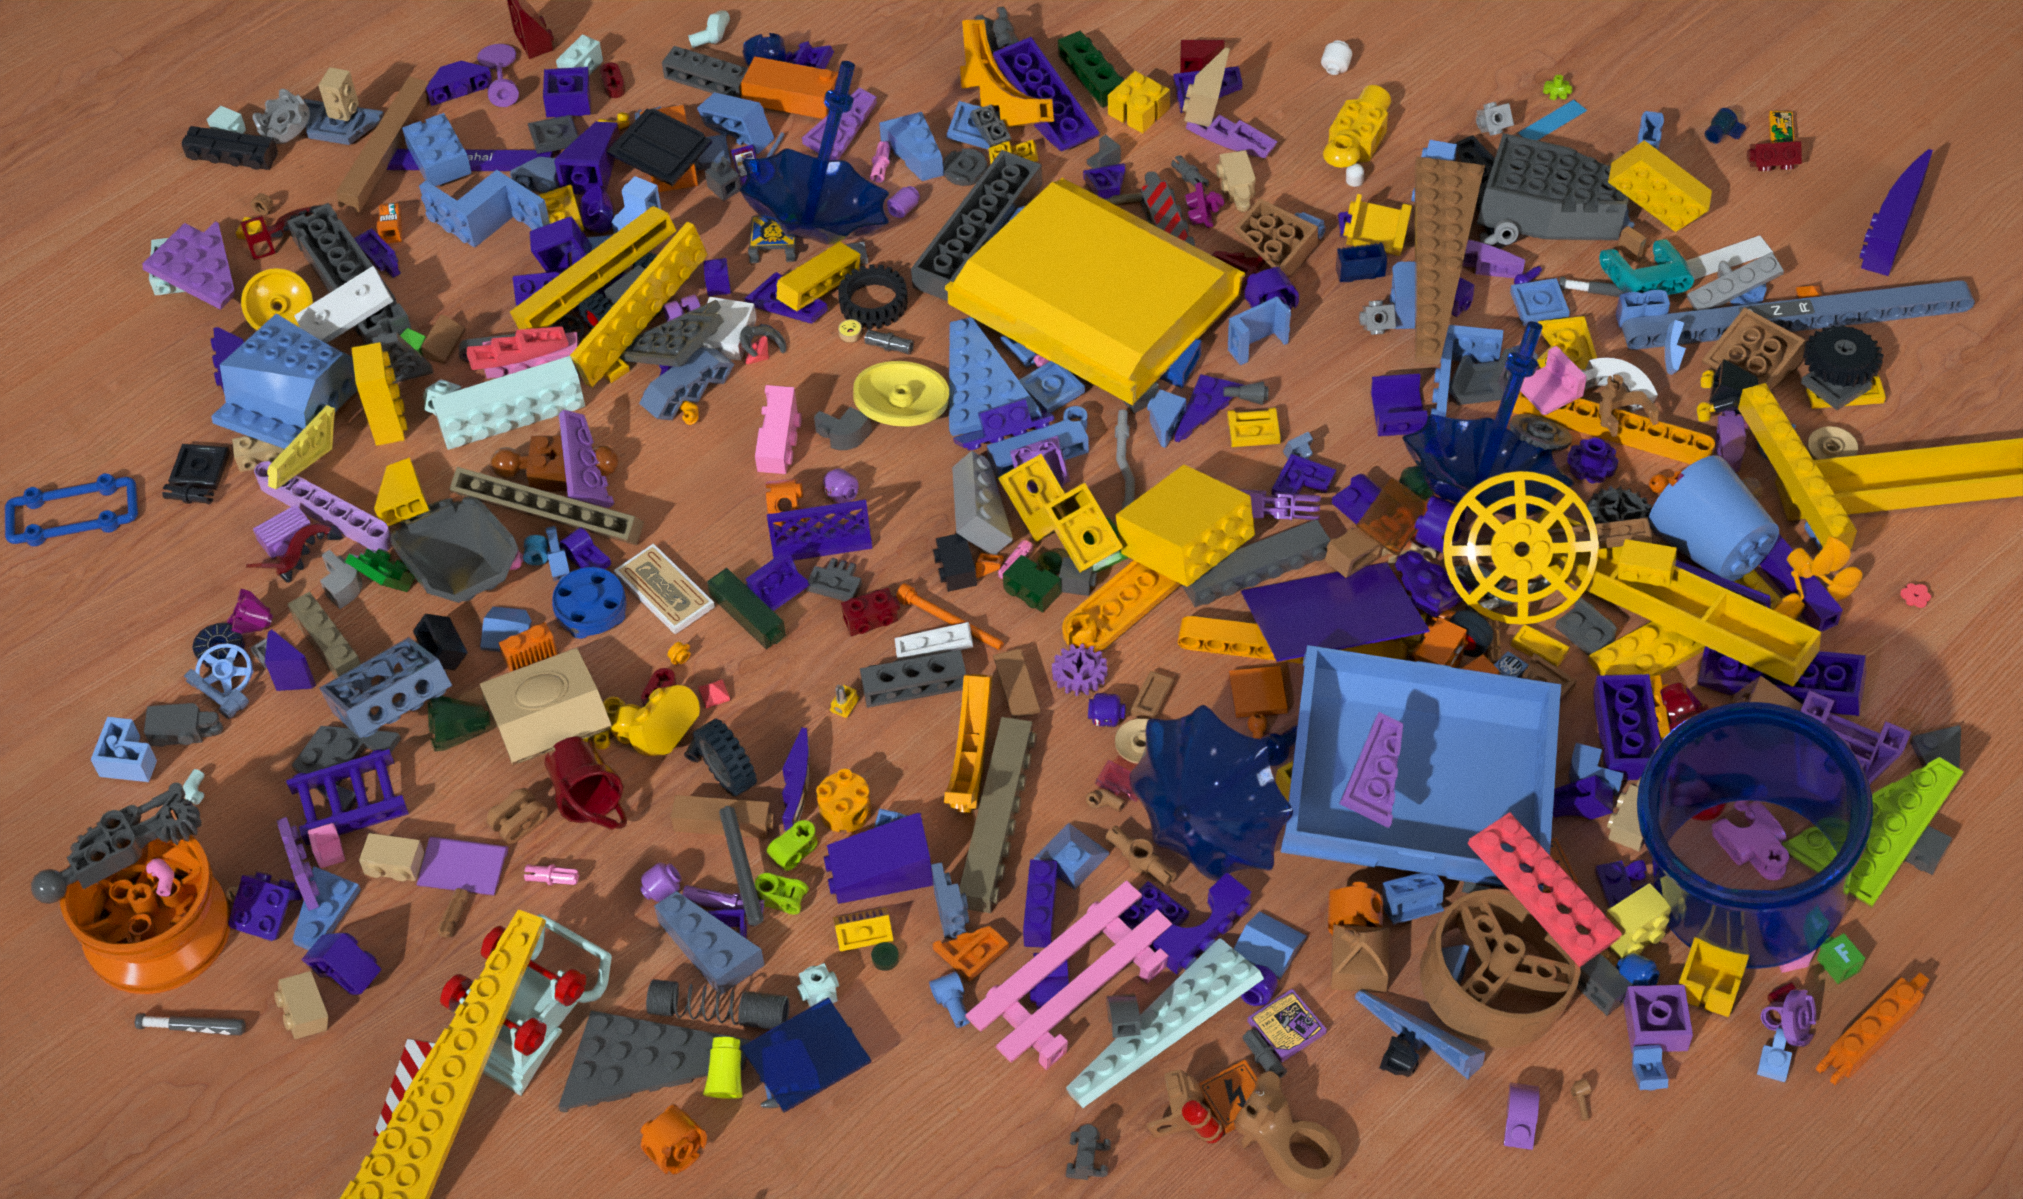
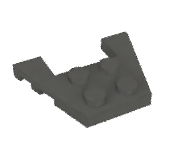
[292,726,401,812]

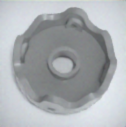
[252,89,310,144]

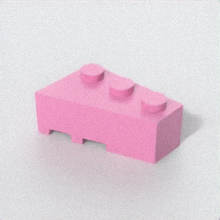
[755,385,802,474]

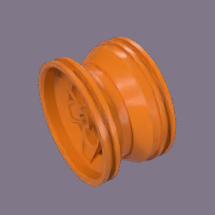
[60,822,231,994]

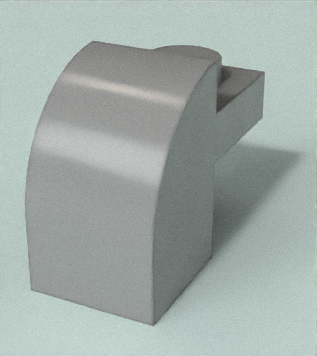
[320,550,362,609]

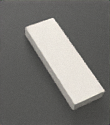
[895,622,973,661]

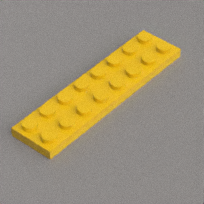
[570,222,708,388]
[1588,569,1782,677]

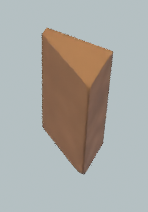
[421,314,465,363]

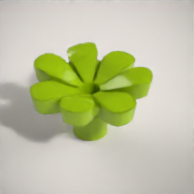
[1543,75,1572,100]

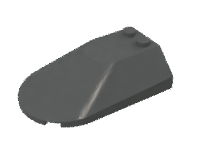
[390,497,518,603]

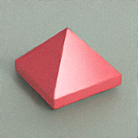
[745,336,769,364]
[698,679,730,708]

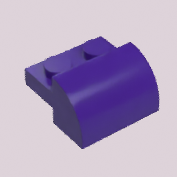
[1332,474,1402,526]

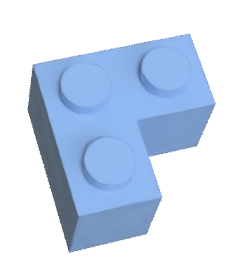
[612,176,662,234]
[91,717,157,782]

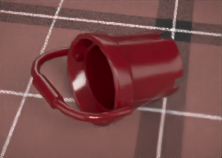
[544,736,627,830]

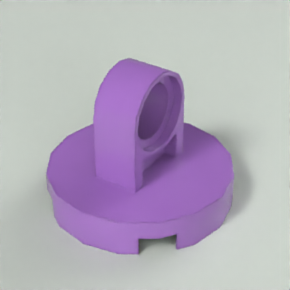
[1761,989,1816,1047]

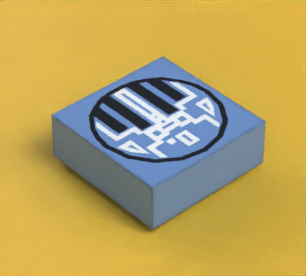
[1494,651,1529,678]

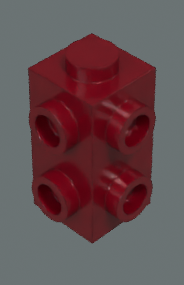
[1747,141,1802,171]
[841,588,901,637]

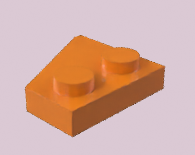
[933,926,1009,982]

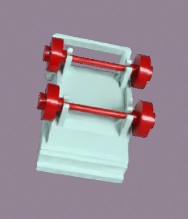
[440,914,612,1096]

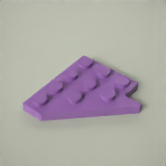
[143,221,235,310]

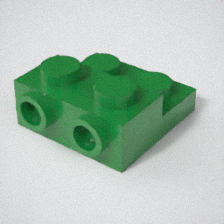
[345,548,415,592]

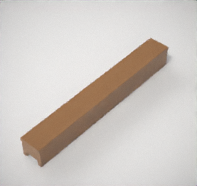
[336,76,429,213]

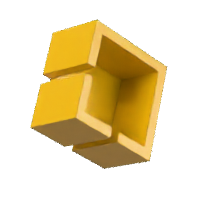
[1108,71,1170,134]
[1678,937,1749,1017]

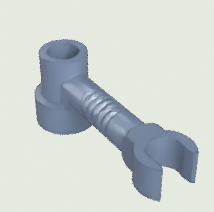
[184,669,250,720]

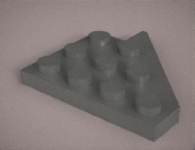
[619,300,724,367]

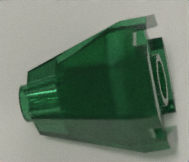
[427,696,490,752]

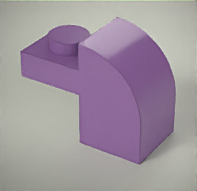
[1504,1082,1539,1150]

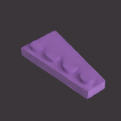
[802,88,877,163]
[559,409,615,508]
[1339,712,1403,828]
[277,817,320,911]

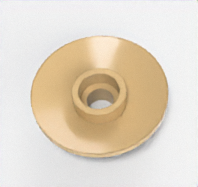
[1807,426,1858,460]
[1115,719,1167,764]

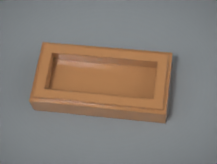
[1130,671,1174,722]

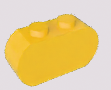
[629,685,700,756]

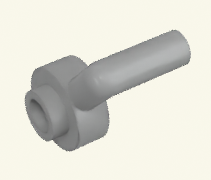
[1479,219,1518,246]

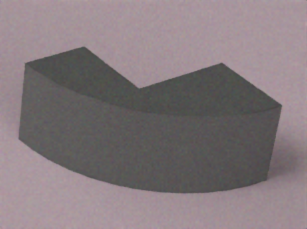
[1106,993,1141,1038]

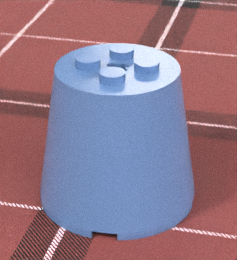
[1648,455,1779,581]

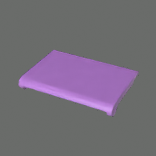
[417,837,508,895]

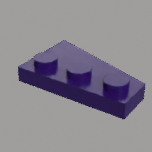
[1173,66,1243,113]
[744,272,828,324]

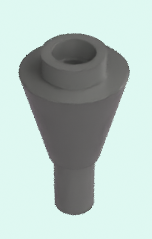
[1223,381,1268,405]

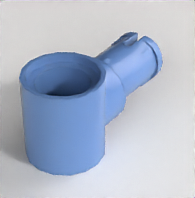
[929,971,970,1028]

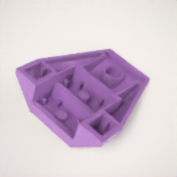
[1800,690,1911,802]

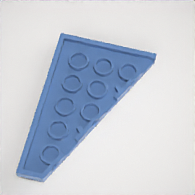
[949,317,1042,436]

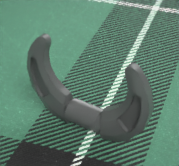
[739,324,787,357]

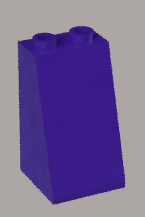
[823,813,933,904]

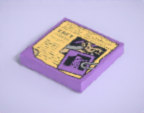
[1248,989,1327,1063]

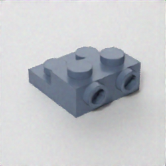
[931,863,969,939]

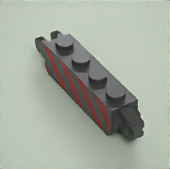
[1141,171,1195,247]

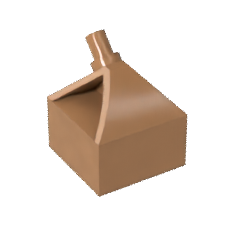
[1331,925,1389,993]

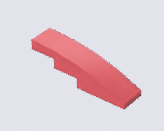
[466,327,568,370]

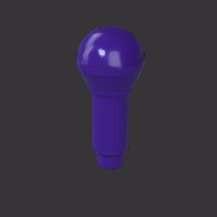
[1514,266,1542,285]

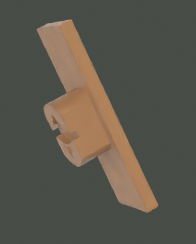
[993,649,1040,719]

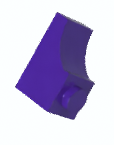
[1553,775,1613,820]

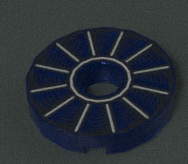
[192,623,245,668]

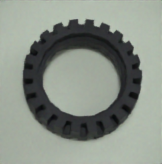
[838,264,908,329]

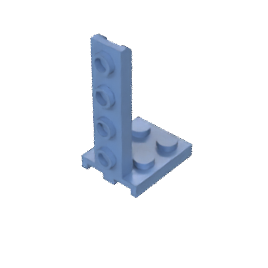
[1430,325,1504,433]

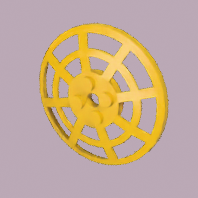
[1443,471,1599,625]

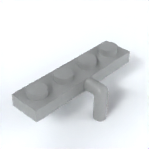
[1687,252,1784,311]

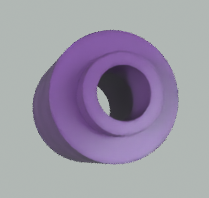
[887,186,920,218]

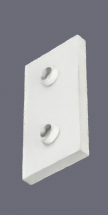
[294,266,393,343]

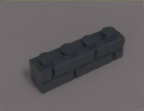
[182,126,278,170]

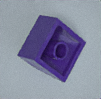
[543,67,591,118]

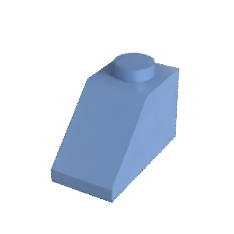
[1147,389,1186,448]

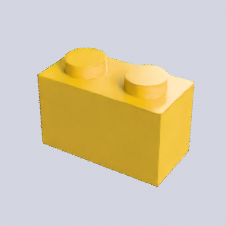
[1618,539,1677,587]

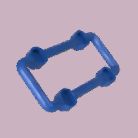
[5,473,138,546]

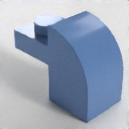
[1569,743,1624,796]

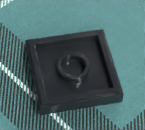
[168,444,230,490]

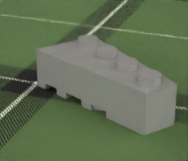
[952,451,1013,555]

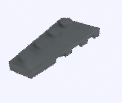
[372,332,434,383]

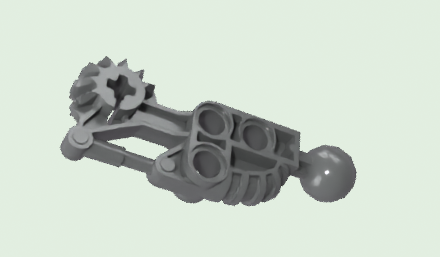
[31,783,202,904]

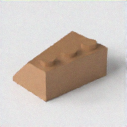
[1234,198,1318,275]

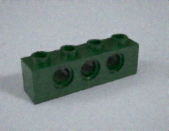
[1058,30,1125,108]

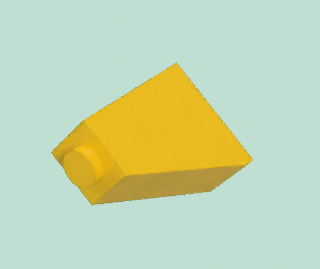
[374,457,429,526]

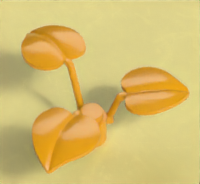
[1772,536,1862,620]

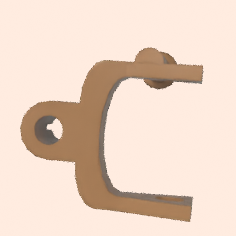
[1599,374,1659,437]

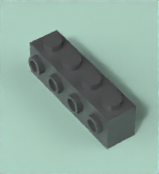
[662,46,748,99]

